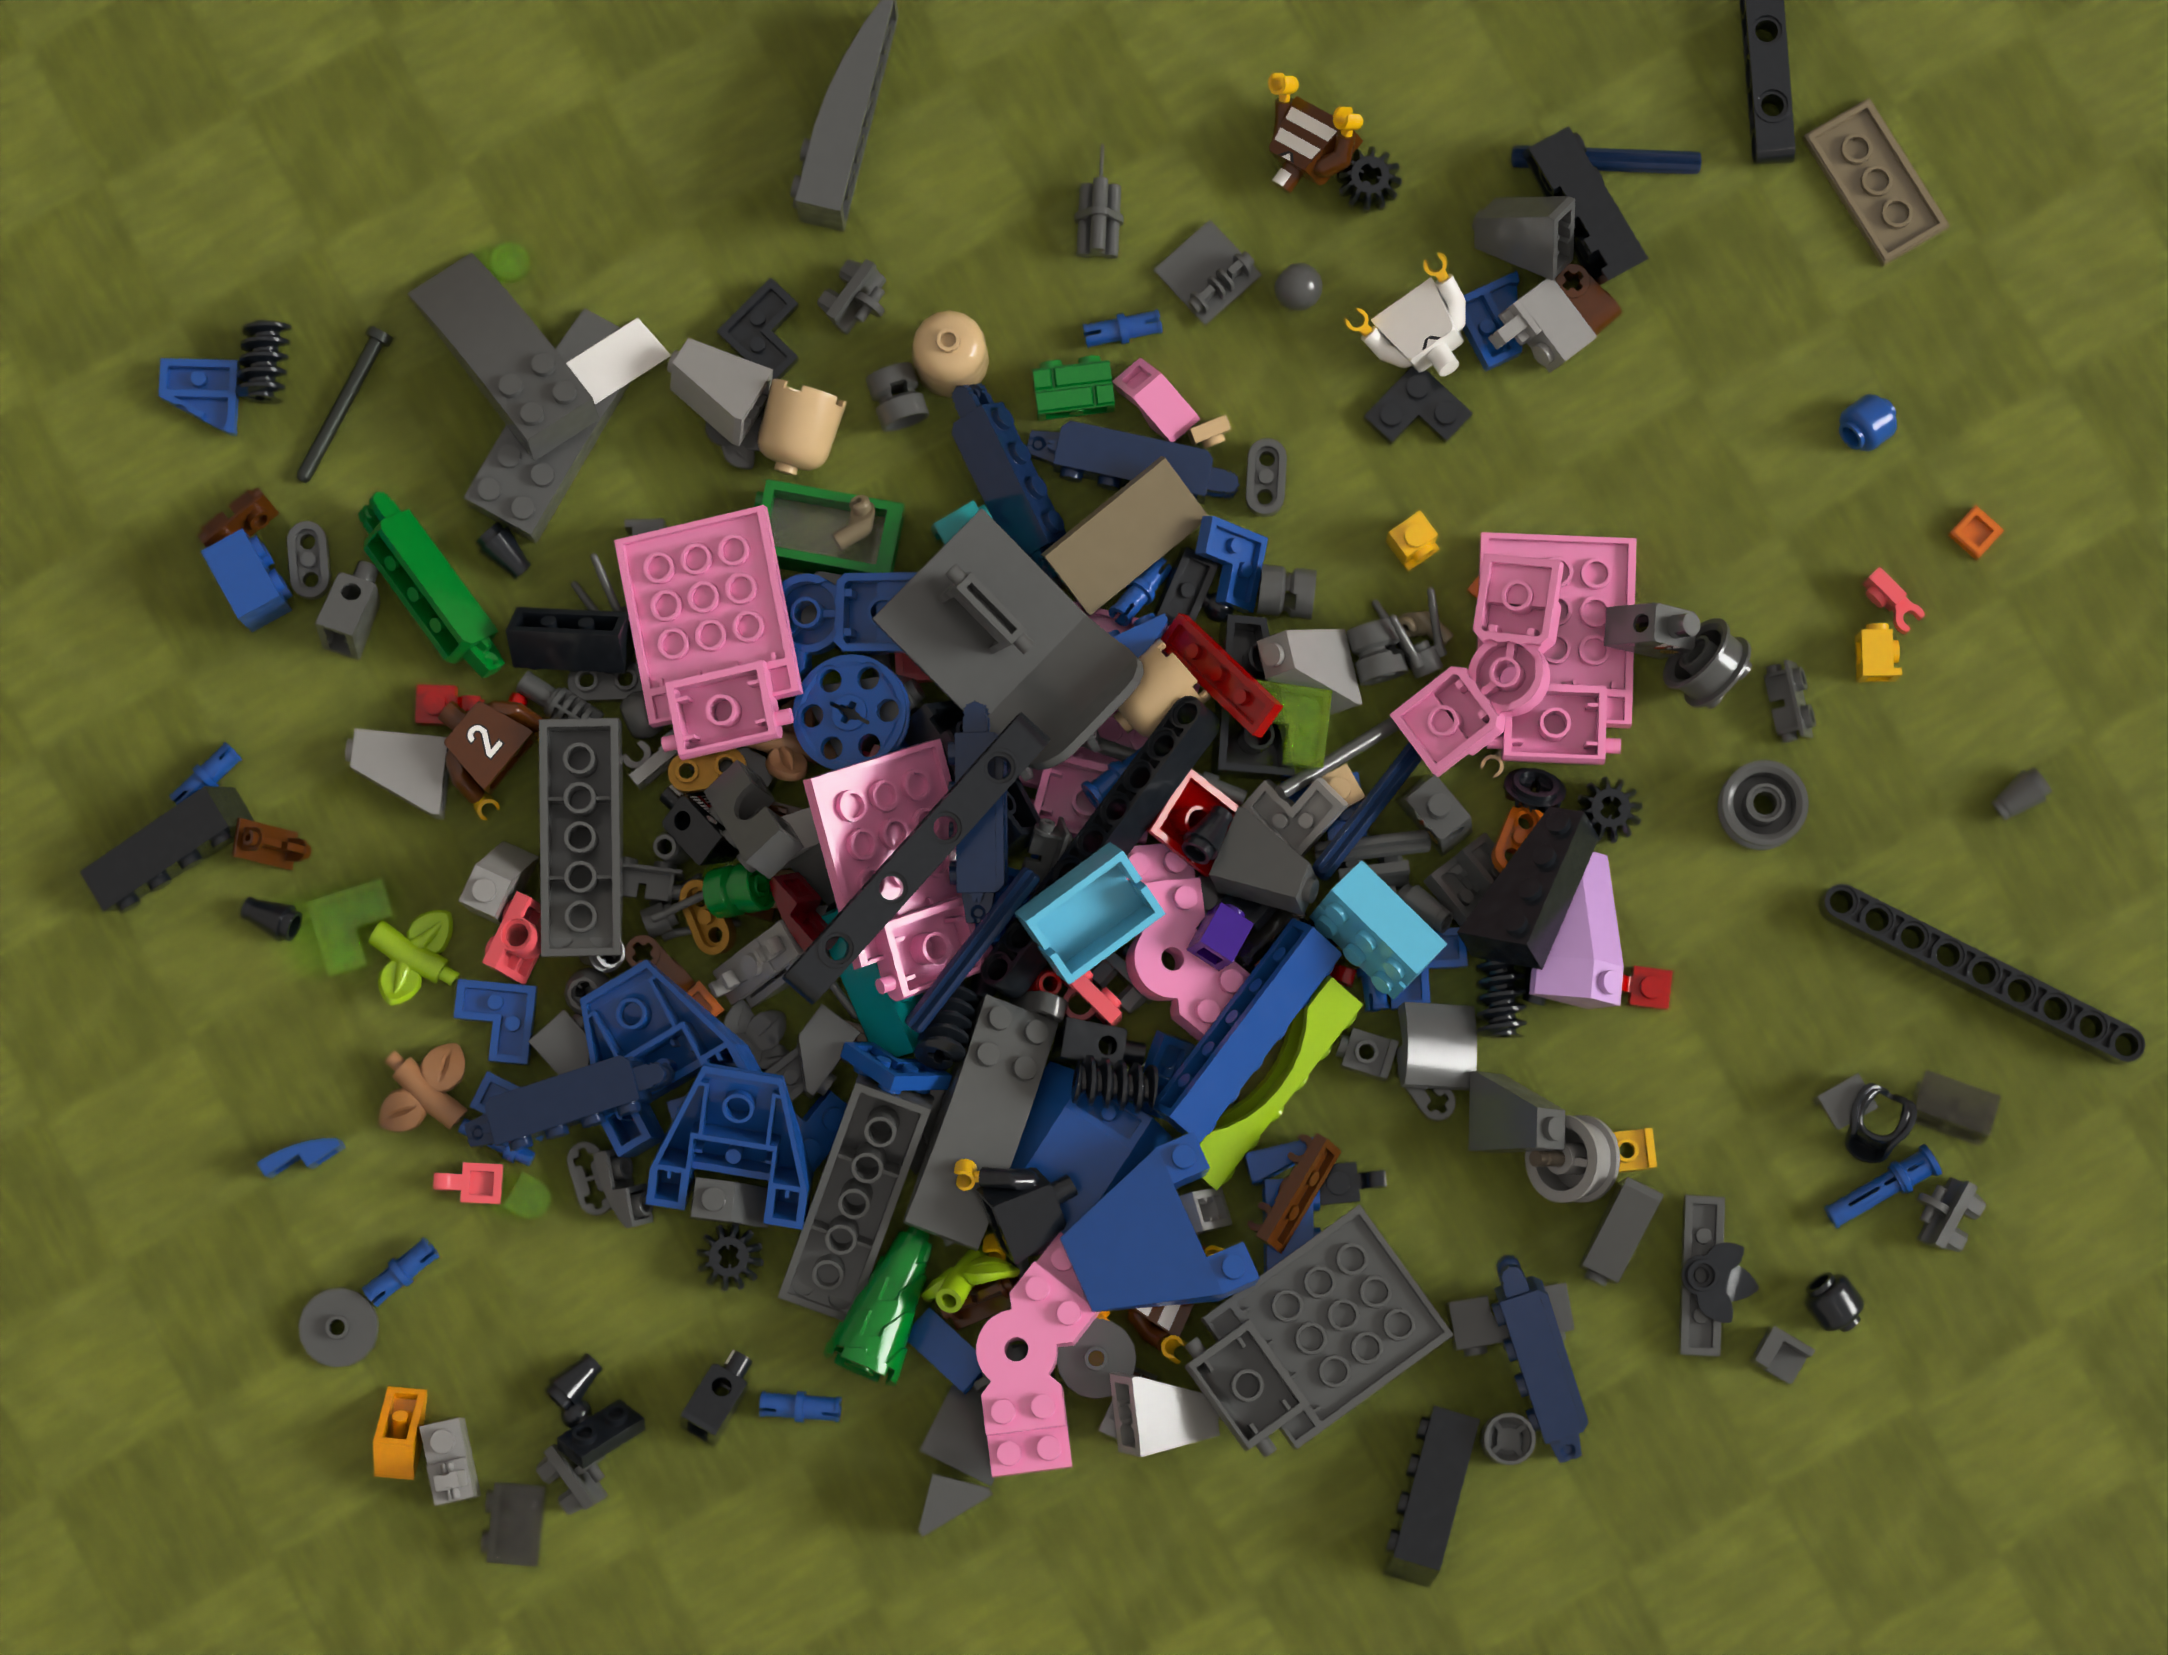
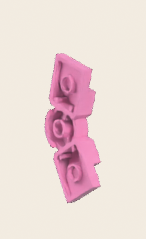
[1389,553,1564,777]
[1126,844,1250,1041]
[976,1232,1100,1478]

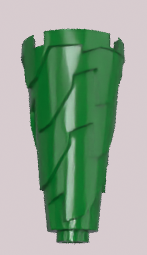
[823,1227,933,1386]

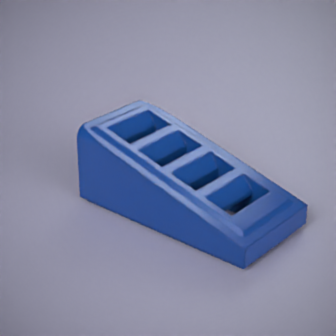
[1244,1137,1314,1187]

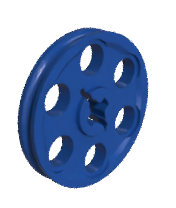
[793,654,911,771]

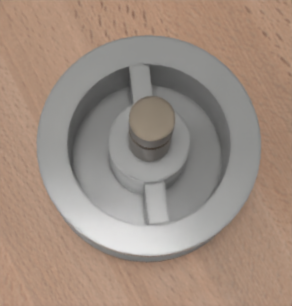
[1525,1115,1620,1203]

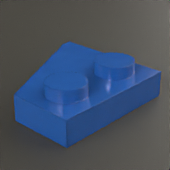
[1463,271,1522,372]
[158,358,240,436]

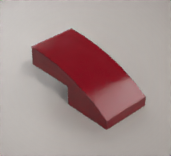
[769,872,839,951]

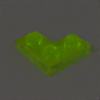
[1257,680,1332,770]
[306,878,395,978]

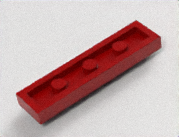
[1161,613,1284,738]

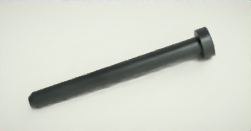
[297,325,393,483]

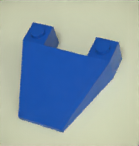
[580,959,762,1158]
[645,1063,814,1230]
[1060,1131,1260,1312]

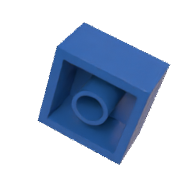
[201,529,293,633]

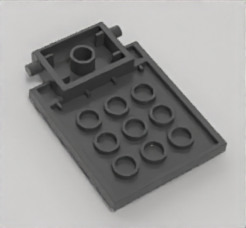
[1184,1204,1454,1458]

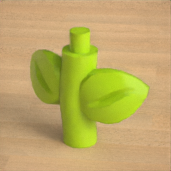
[368,910,460,1006]
[921,1246,1020,1313]

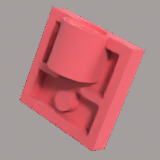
[482,891,541,985]
[1060,970,1122,1027]

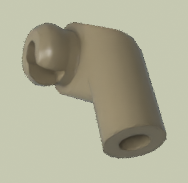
[831,495,875,551]
[1398,611,1454,646]

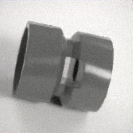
[865,362,930,432]
[1257,564,1317,620]
[1346,618,1409,686]
[1479,1413,1536,1465]

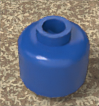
[1839,394,1897,452]

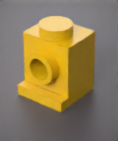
[1385,510,1440,572]
[1855,623,1902,682]
[1613,1128,1657,1173]

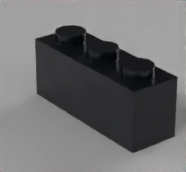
[505,607,635,674]

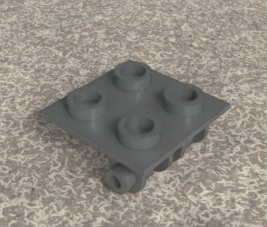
[1153,220,1262,326]

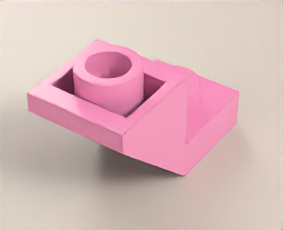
[1112,357,1200,442]

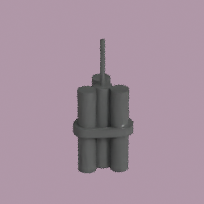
[1074,144,1124,259]

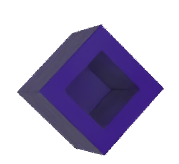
[1186,902,1254,971]

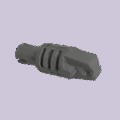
[515,671,605,719]

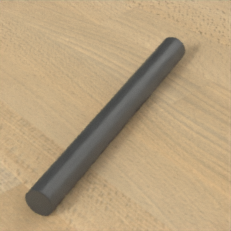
[1276,717,1400,800]

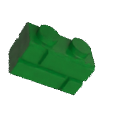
[1032,355,1115,421]

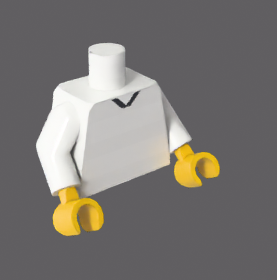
[1344,252,1466,376]

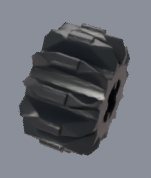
[1336,146,1402,214]
[1577,777,1643,844]
[696,1224,764,1291]

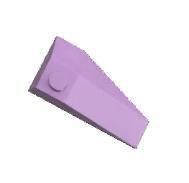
[1529,852,1624,1009]

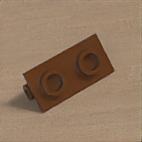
[197,487,280,548]
[232,818,312,871]
[940,1264,1019,1331]

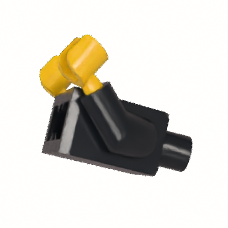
[954,1159,1078,1265]

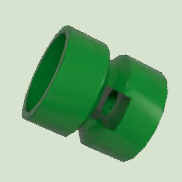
[702,863,775,919]

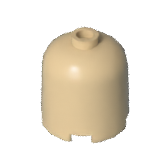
[912,310,989,398]
[757,379,847,476]
[1113,638,1211,738]

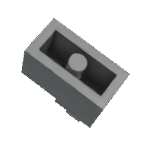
[1488,278,1597,373]
[419,1417,481,1506]

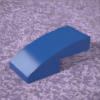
[1141,1030,1195,1120]
[257,1138,346,1179]
[908,1307,983,1395]

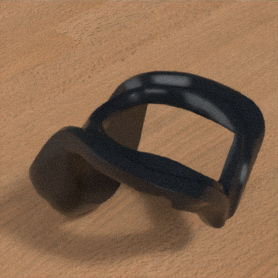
[1845,1083,1917,1163]

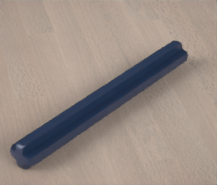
[1511,145,1702,174]
[1312,742,1422,881]
[905,867,1040,1033]

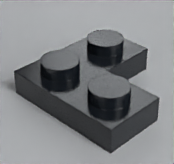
[717,277,799,380]
[1363,366,1473,445]

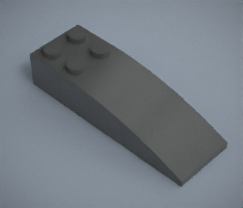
[790,0,899,232]
[407,252,599,462]
[463,308,632,544]
[539,718,623,957]
[903,994,1059,1251]
[778,1074,935,1321]

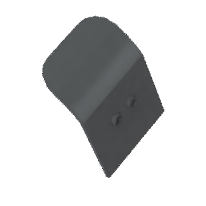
[872,508,1144,770]

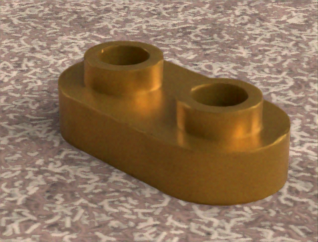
[668,749,747,794]
[679,879,736,955]

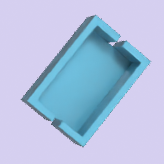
[1014,842,1166,985]
[1309,860,1447,1000]

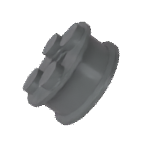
[1663,618,1752,709]
[1717,760,1809,850]

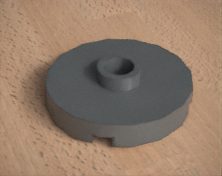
[299,1288,379,1368]
[1057,1318,1136,1399]

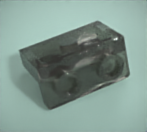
[481,1482,547,1567]

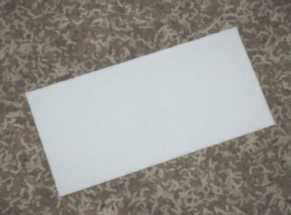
[566,317,671,404]

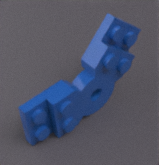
[782,572,917,699]

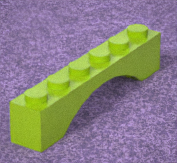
[1183,975,1363,1191]

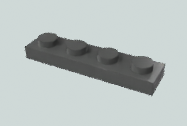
[1678,1195,1725,1357]

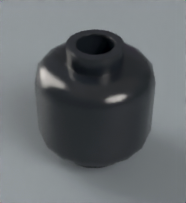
[1804,1272,1864,1333]

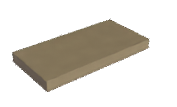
[1802,98,1950,267]
[1041,456,1208,616]

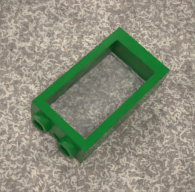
[754,479,905,575]

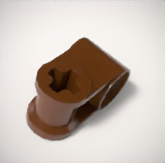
[1554,264,1622,335]
[625,935,696,992]

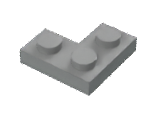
[1241,777,1349,857]

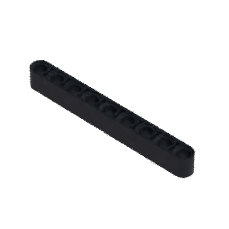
[981,696,1220,999]
[1818,884,2145,1065]

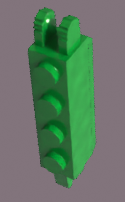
[357,491,505,679]

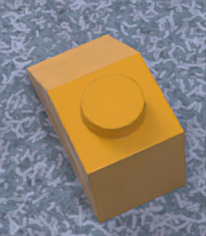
[373,1386,427,1480]

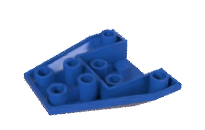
[1010,1061,1174,1244]

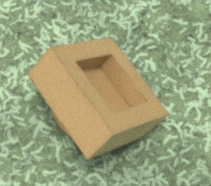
[1187,415,1232,449]
[1322,763,1365,811]

